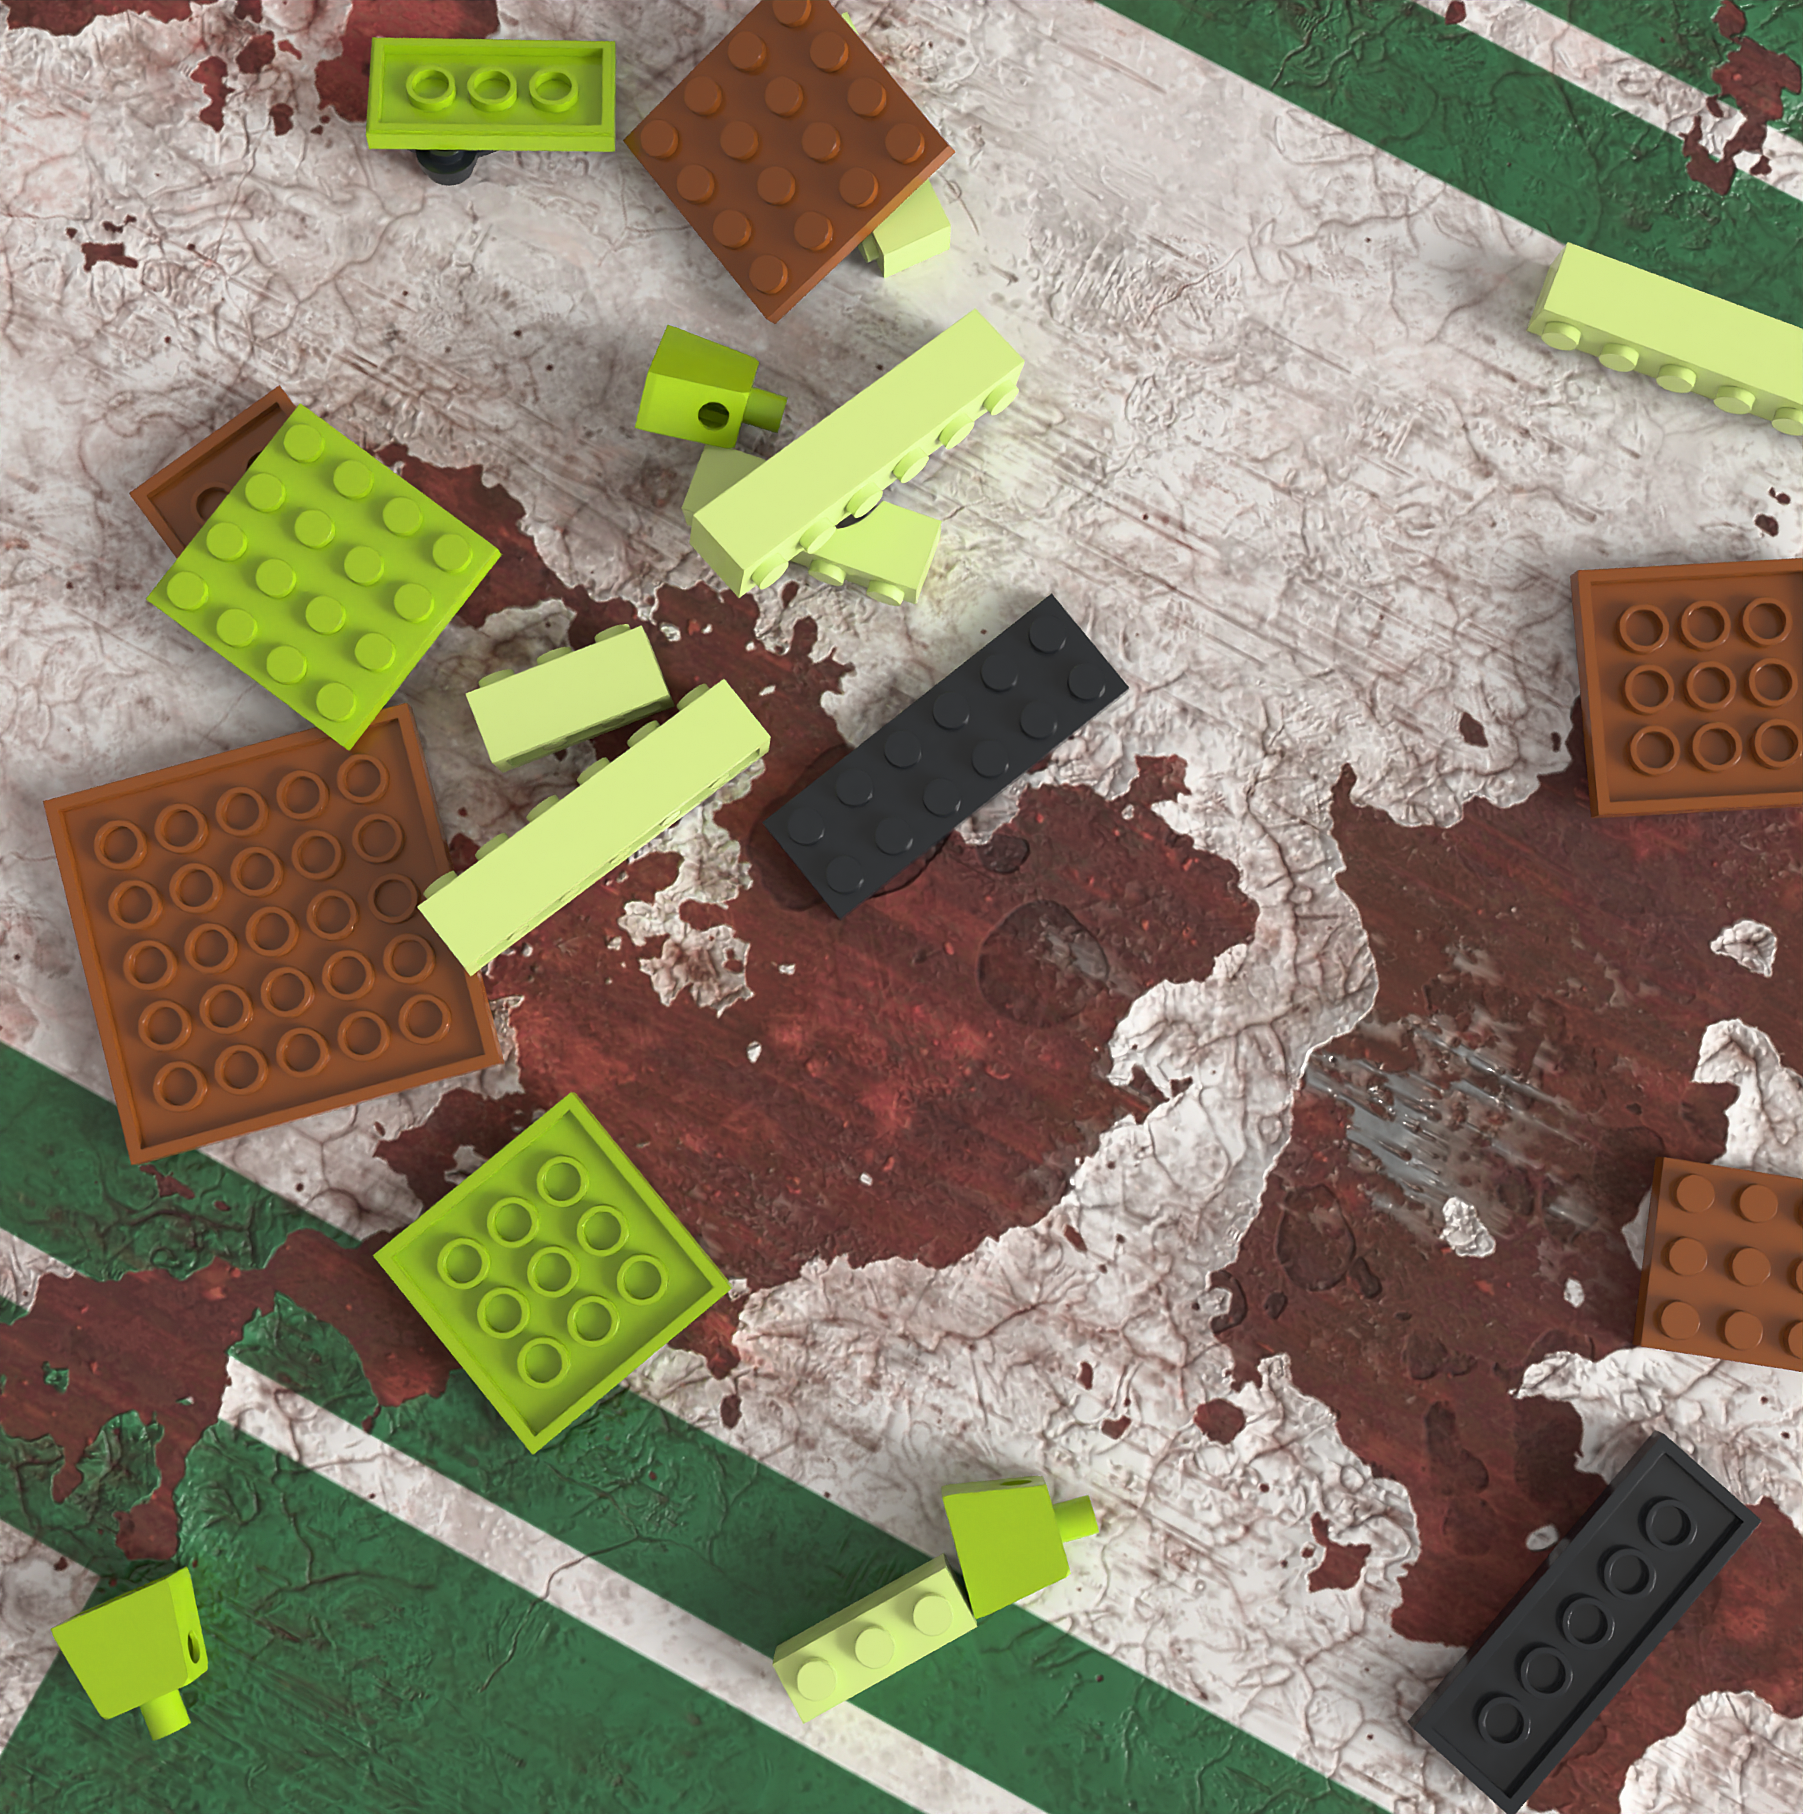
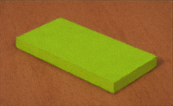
[366,37,616,152]

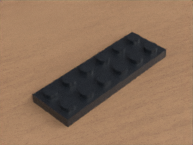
[762,593,1129,921]
[1407,1430,1762,1814]

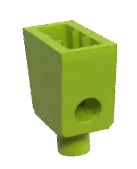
[635,325,788,449]
[941,1476,1099,1619]
[51,1566,208,1741]

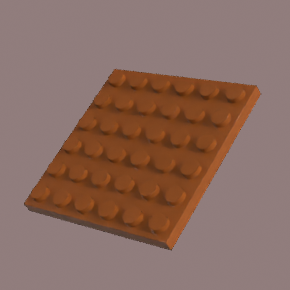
[43,702,505,1165]

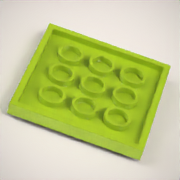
[146,403,502,751]
[373,1092,733,1455]

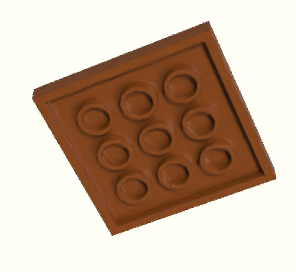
[623,0,955,324]
[1570,558,1803,818]

